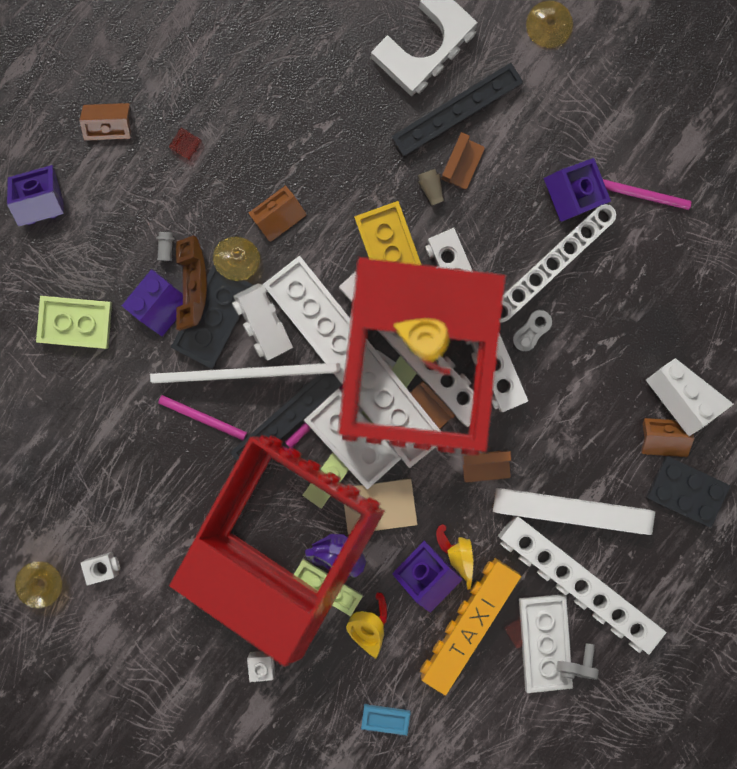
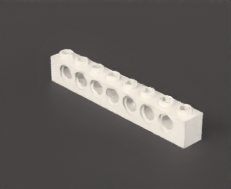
[425,228,528,412]
[339,272,474,427]
[498,516,667,654]

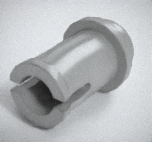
[156,232,175,261]

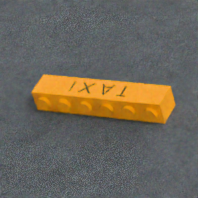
[420,558,521,696]

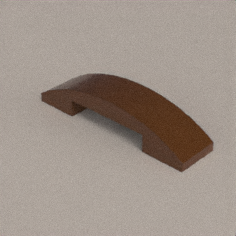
[176,235,207,331]

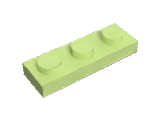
[294,559,363,616]

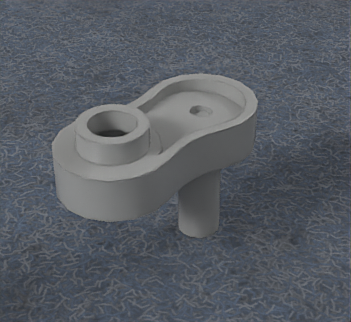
[513,310,552,351]
[556,644,599,680]

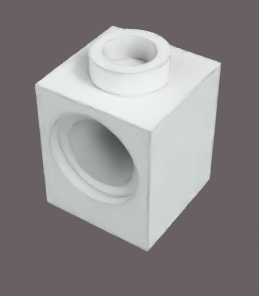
[81,552,120,585]
[247,651,275,682]

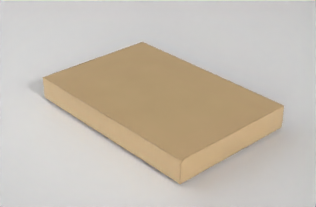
[344,478,417,534]

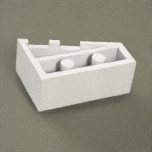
[646,358,734,436]

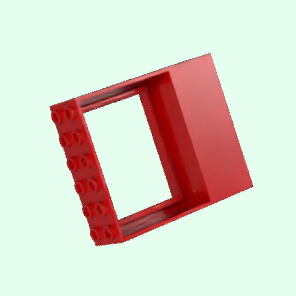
[337,257,505,456]
[169,435,385,666]

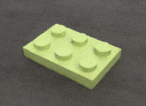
[36,296,112,349]

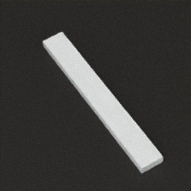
[150,363,340,383]

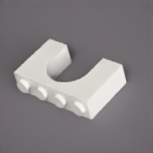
[371,0,477,97]

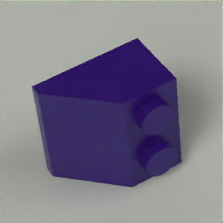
[544,158,611,222]
[7,165,64,227]
[122,269,183,337]
[392,541,463,613]

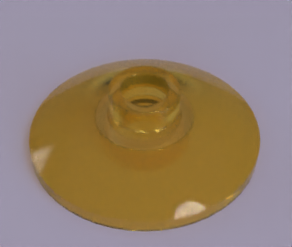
[526,1,573,48]
[213,237,260,281]
[15,561,62,608]

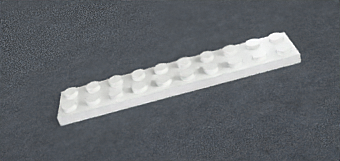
[263,256,440,468]

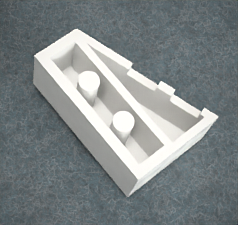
[232,283,293,360]

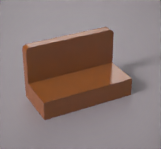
[79,103,131,140]
[441,132,485,190]
[249,185,307,242]
[410,381,456,429]
[641,418,694,457]
[462,450,511,482]

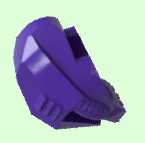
[305,534,366,578]

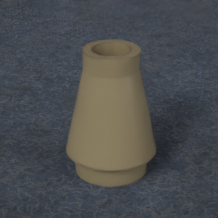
[418,169,444,205]

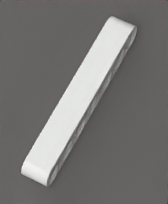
[500,204,616,323]
[493,488,655,535]

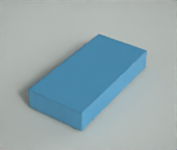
[361,704,410,736]

